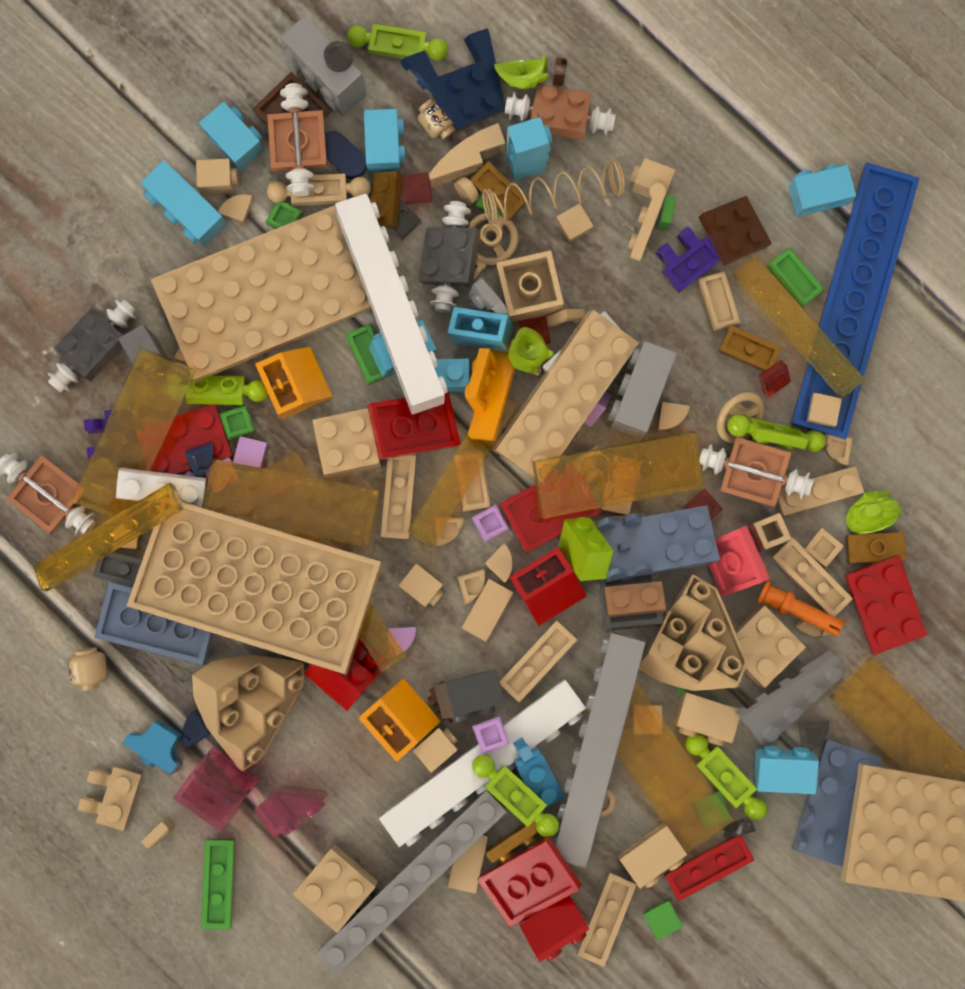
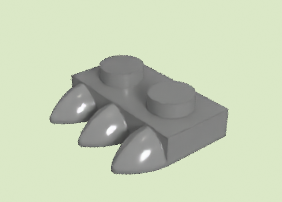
[466,278,509,315]

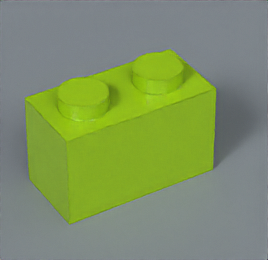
[558,517,613,581]

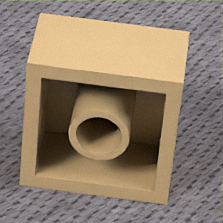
[496,250,564,323]
[312,408,382,479]
[735,606,806,688]
[293,844,378,933]

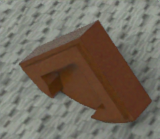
[553,57,567,86]

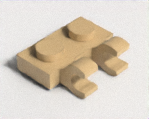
[78,766,143,831]

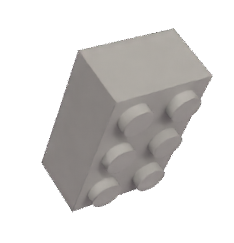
[280,15,367,116]
[607,341,677,441]

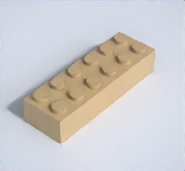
[492,310,639,483]

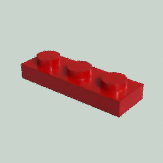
[664,833,755,902]

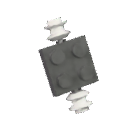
[418,201,480,313]
[47,299,137,392]

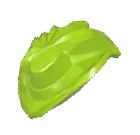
[494,55,549,90]
[508,327,554,373]
[846,490,902,534]

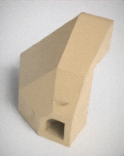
[639,574,748,691]
[192,654,304,771]

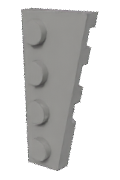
[735,650,848,747]

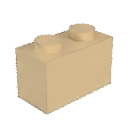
[673,692,740,746]
[617,822,687,889]

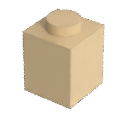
[630,158,675,199]
[196,159,239,196]
[748,513,791,552]
[398,564,444,608]
[413,726,458,773]

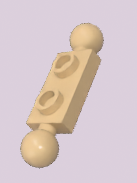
[267,173,371,206]

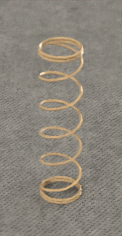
[483,160,625,224]

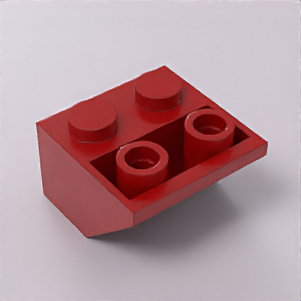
[509,547,587,626]
[304,635,391,711]
[519,895,590,962]

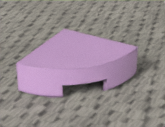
[584,391,611,427]
[388,627,416,657]

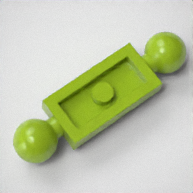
[347,24,449,61]
[163,375,269,405]
[727,414,826,452]
[685,733,768,820]
[472,754,559,837]

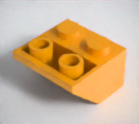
[255,347,333,420]
[359,678,441,762]

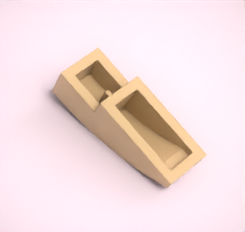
[429,123,505,188]

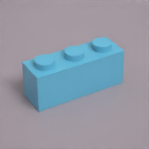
[506,117,552,181]
[140,160,227,247]

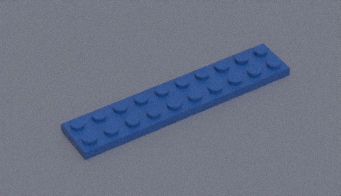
[790,162,920,440]

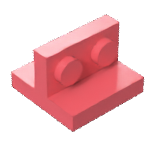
[708,525,770,597]

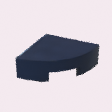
[185,441,214,477]
[182,709,211,750]

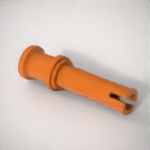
[756,580,845,637]

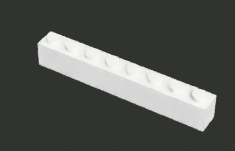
[335,193,448,415]
[379,679,586,847]

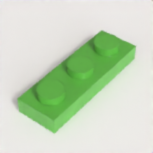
[201,838,236,930]

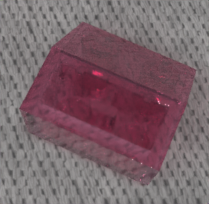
[173,747,260,832]
[253,785,328,838]

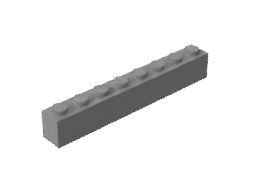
[551,631,647,869]
[315,789,507,977]

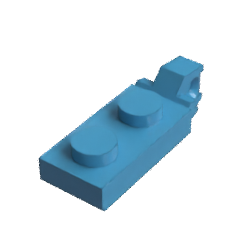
[513,737,565,810]

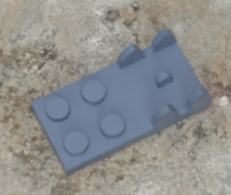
[596,505,720,583]
[94,582,214,665]
[791,739,882,867]

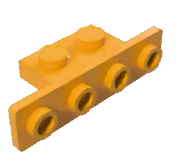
[465,340,515,441]

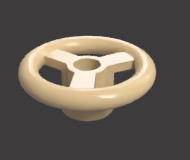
[466,212,519,266]
[716,392,764,443]

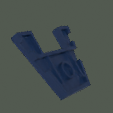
[400,28,505,130]

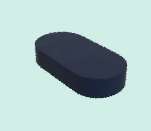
[325,131,367,179]

